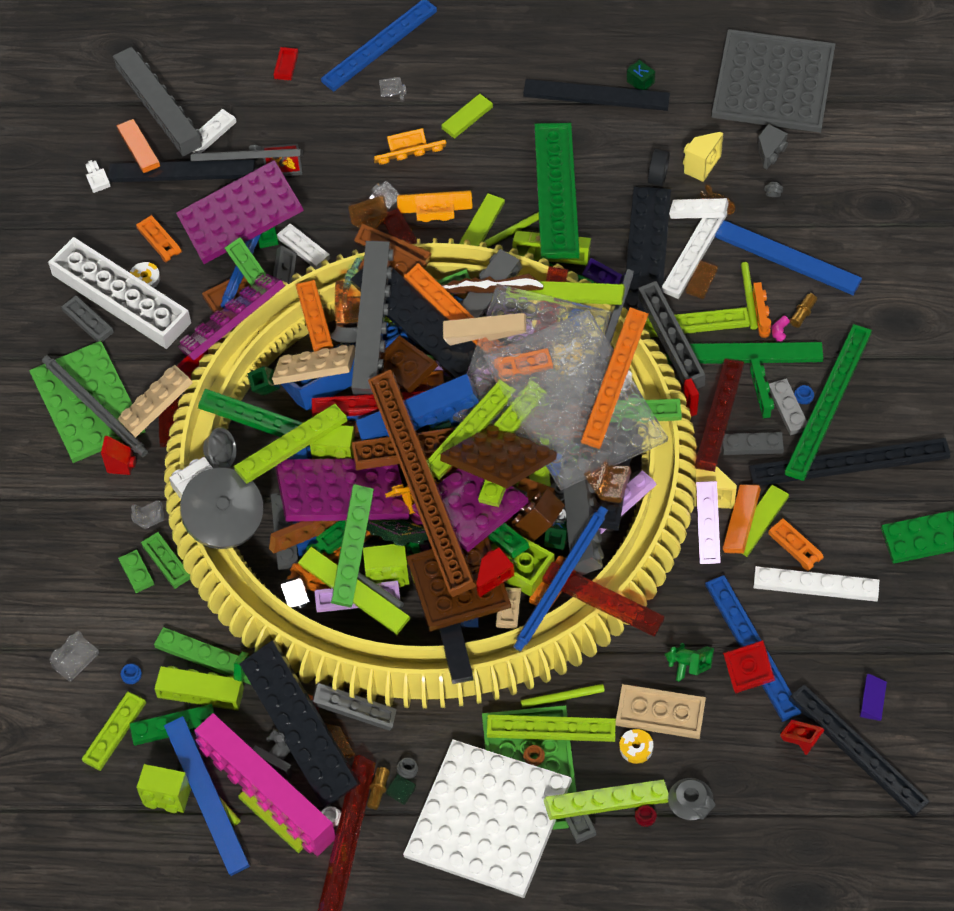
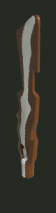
[441,274,544,294]

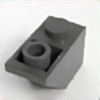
[758,124,788,170]

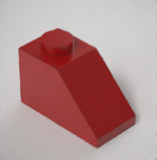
[101,436,136,475]
[476,547,515,597]

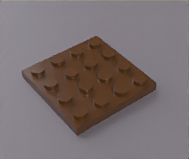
[440,426,557,489]
[406,536,511,631]

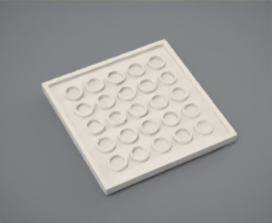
[403,740,572,898]

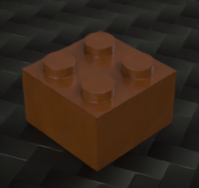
[511,488,565,542]

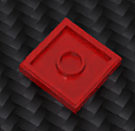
[723,640,776,693]

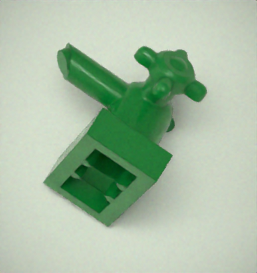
[664,643,714,682]

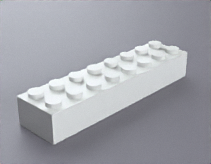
[48,237,191,349]

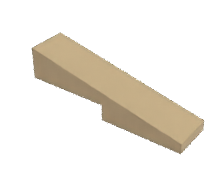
[443,313,526,346]

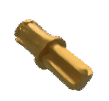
[790,293,817,328]
[367,767,390,810]

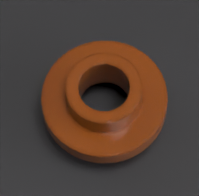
[523,745,545,766]

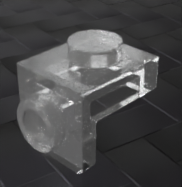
[131,500,165,529]

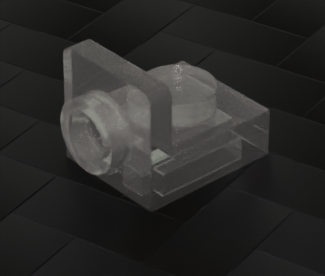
[379,77,407,102]
[369,181,400,210]

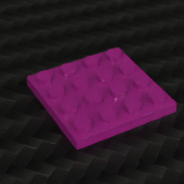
[412,468,529,552]

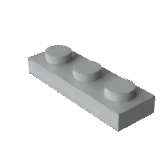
[769,379,808,435]

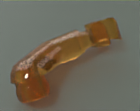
[700,185,735,215]

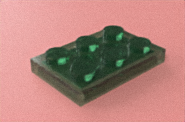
[366,520,429,546]

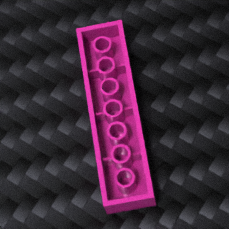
[194,714,336,857]

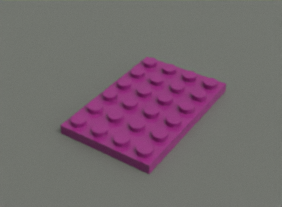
[176,160,304,264]
[178,274,285,360]
[275,458,409,522]

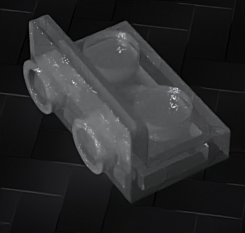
[49,631,99,682]

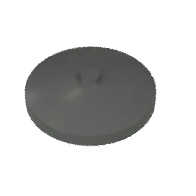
[180,468,263,549]

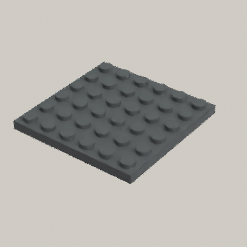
[711,29,836,133]

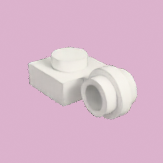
[85,160,111,193]

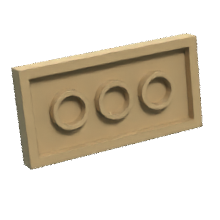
[272,345,355,385]
[118,365,193,438]
[615,684,706,739]

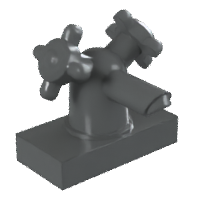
[253,729,293,780]

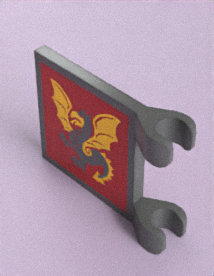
[249,144,302,176]

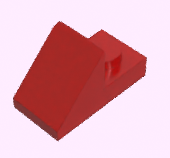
[780,720,824,755]

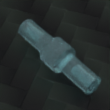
[340,258,362,294]

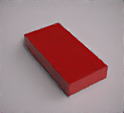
[273,47,299,81]
[683,378,699,417]

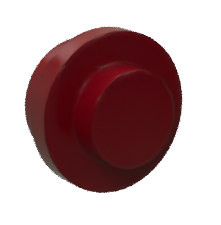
[635,805,657,827]

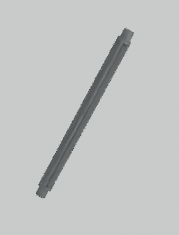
[42,355,148,457]

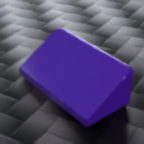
[582,258,622,284]
[860,674,887,721]

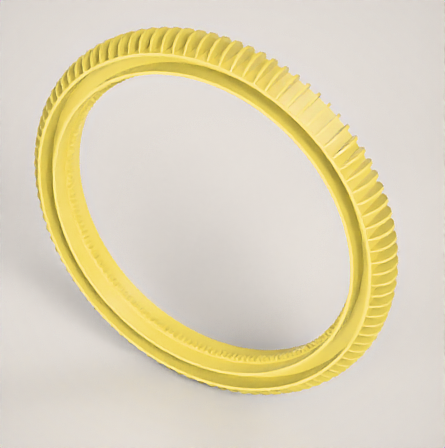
[164,238,698,708]

